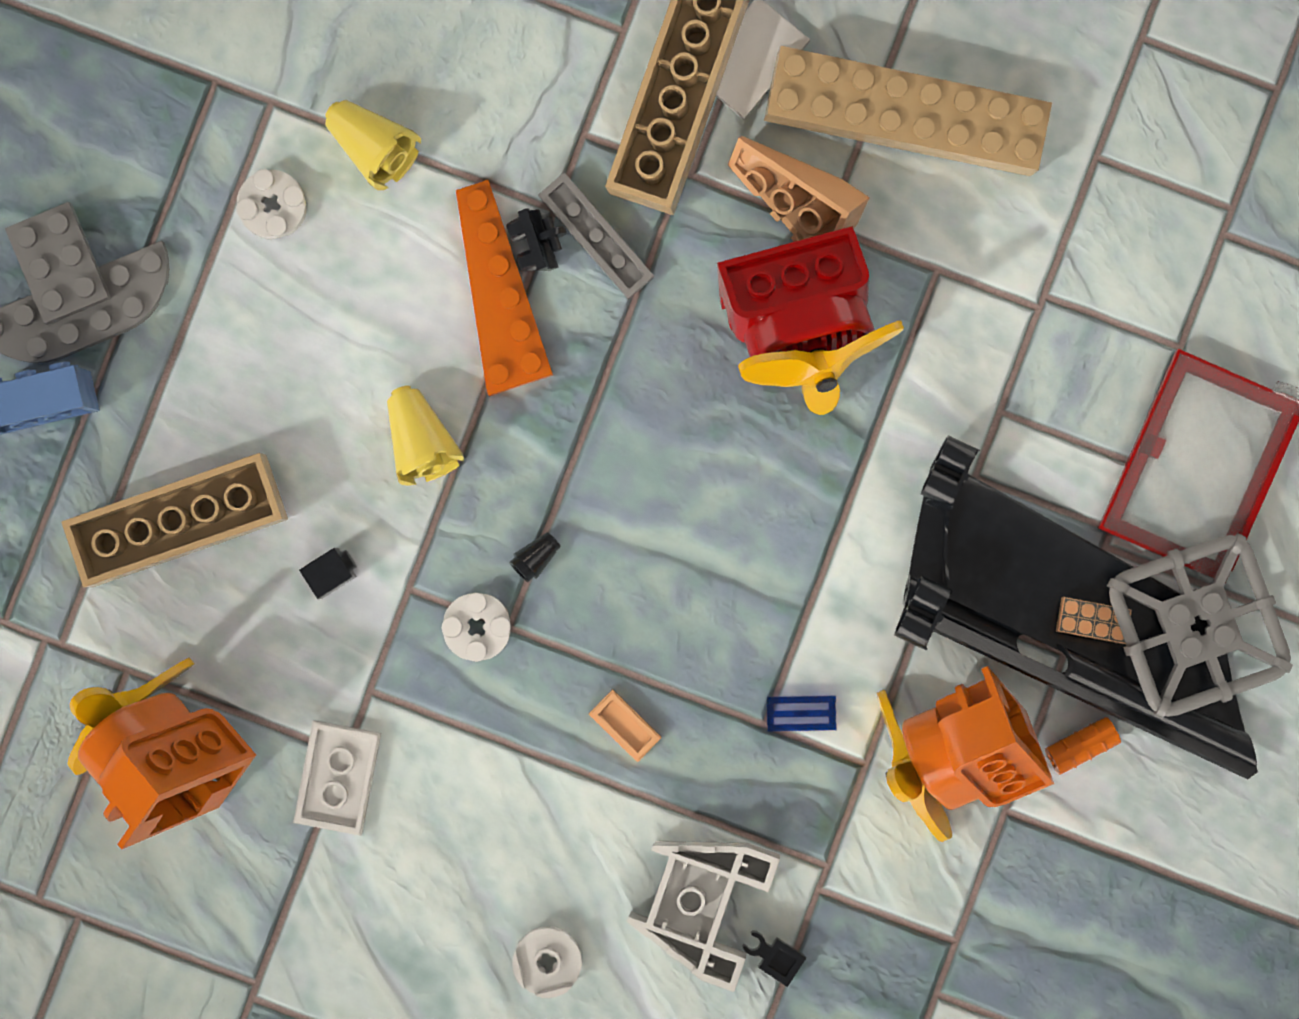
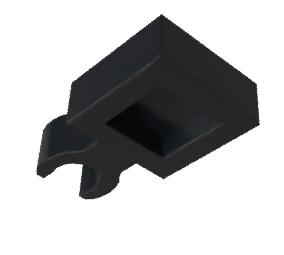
[742,930,806,987]

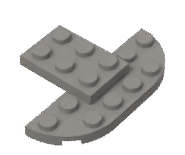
[0,202,170,363]

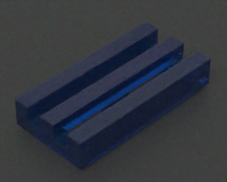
[766,695,837,732]

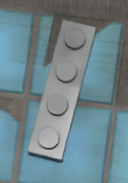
[538,173,654,300]

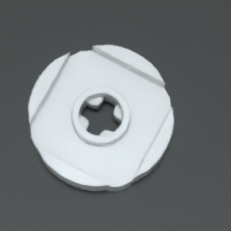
[236,169,307,239]
[441,593,511,662]
[512,926,582,998]

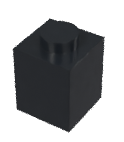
[299,548,357,599]

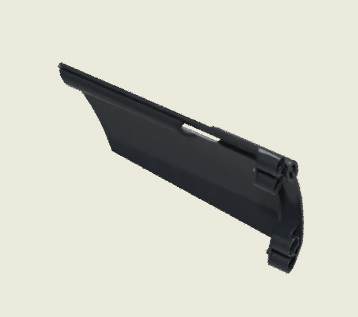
[894,435,1258,780]

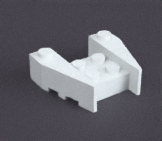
[627,841,780,992]

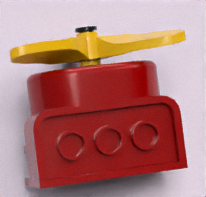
[717,226,904,415]

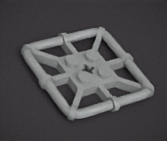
[1107,533,1293,718]

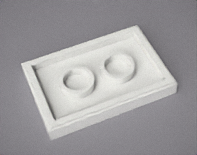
[716,0,810,119]
[293,720,382,836]

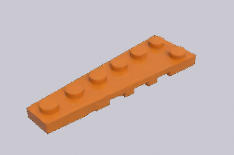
[456,180,553,397]

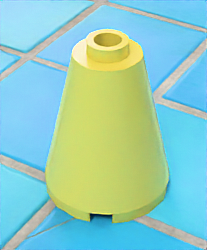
[325,100,421,190]
[387,386,464,486]

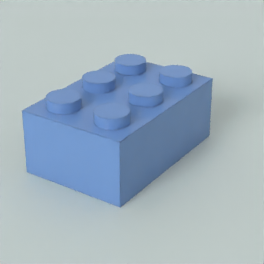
[0,361,100,435]

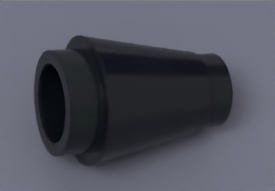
[509,532,561,582]

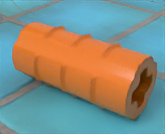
[1045,717,1121,775]

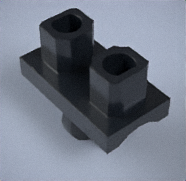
[506,208,567,272]

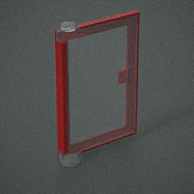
[1098,349,1299,585]

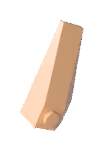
[728,136,870,242]

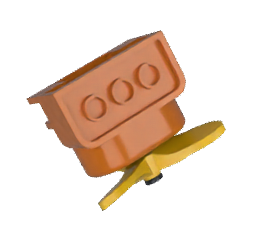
[67,657,256,850]
[876,666,1054,842]

